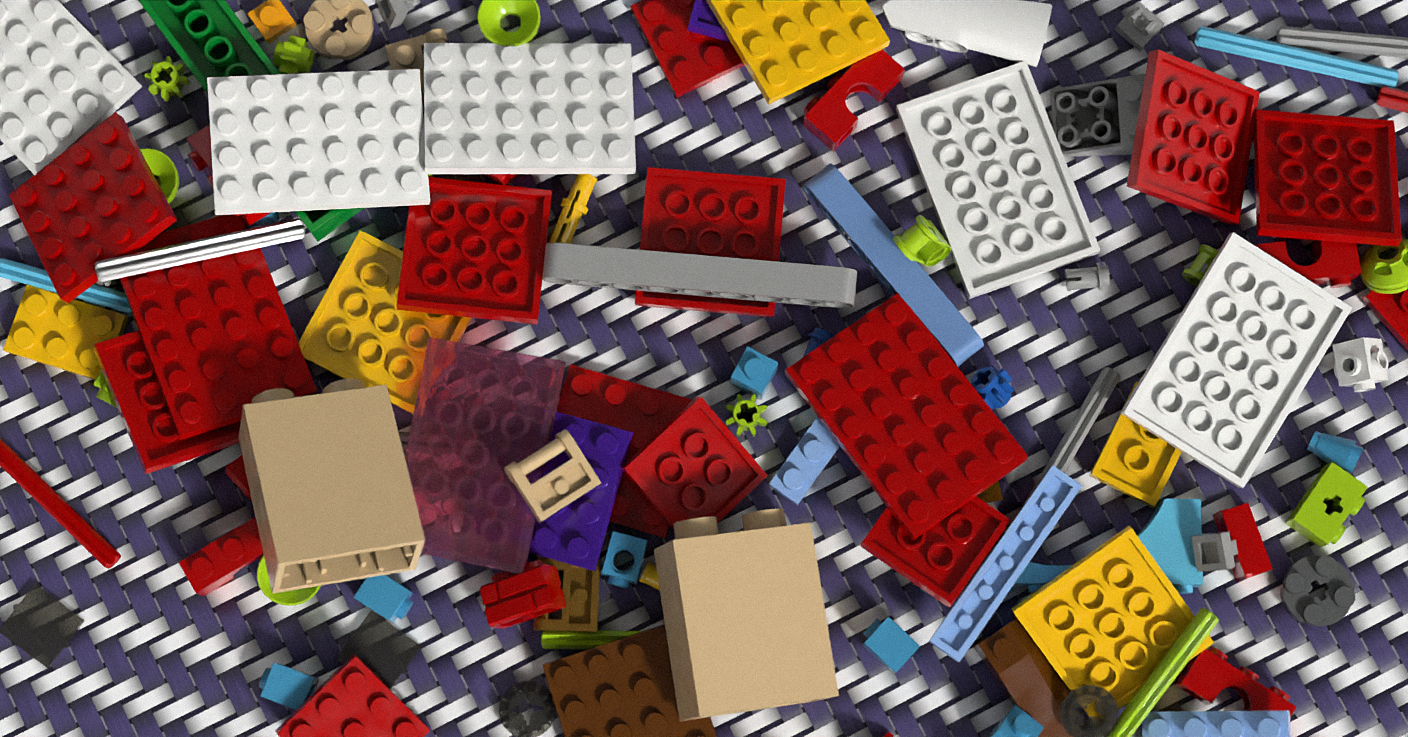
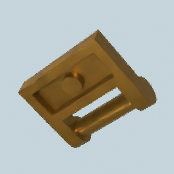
[533,558,600,632]

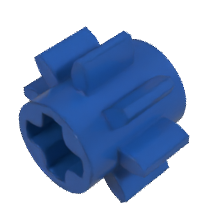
[971,365,1014,410]

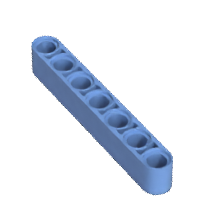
[803,163,984,367]

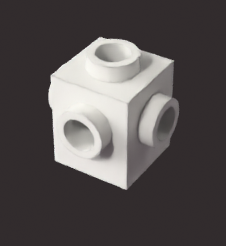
[1332,337,1388,392]

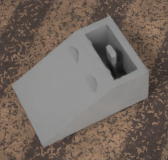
[1050,73,1145,157]

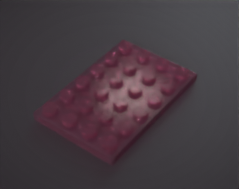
[405,337,566,573]

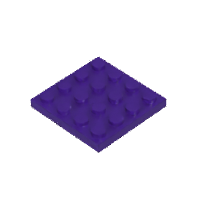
[461,396,633,571]

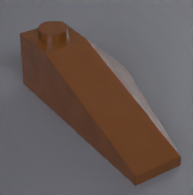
[974,618,1082,737]

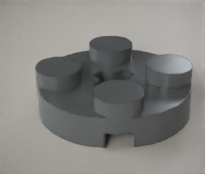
[1280,555,1355,627]

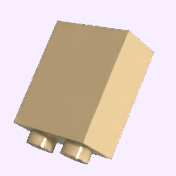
[238,379,425,594]
[654,508,839,721]

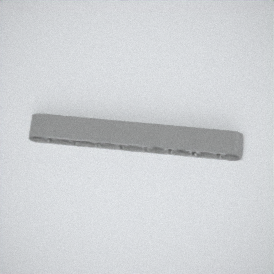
[542,243,857,308]

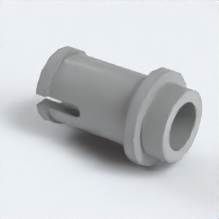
[1065,263,1110,291]

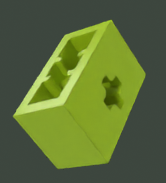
[1285,462,1368,548]

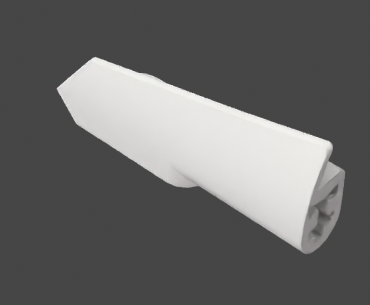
[882,0,1052,67]

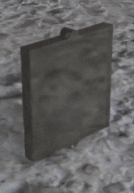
[0,584,85,668]
[337,610,422,689]

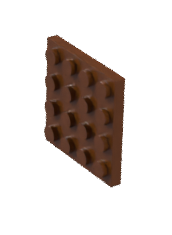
[542,624,717,737]

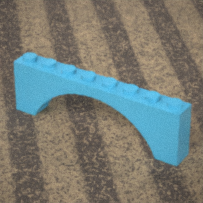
[913,499,1203,594]

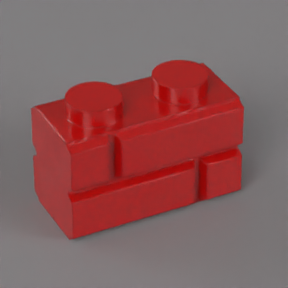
[479,560,566,629]

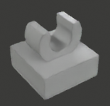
[376,0,418,29]
[1115,2,1165,52]
[1191,531,1238,572]

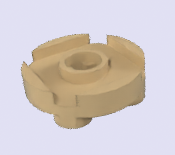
[304,0,374,60]

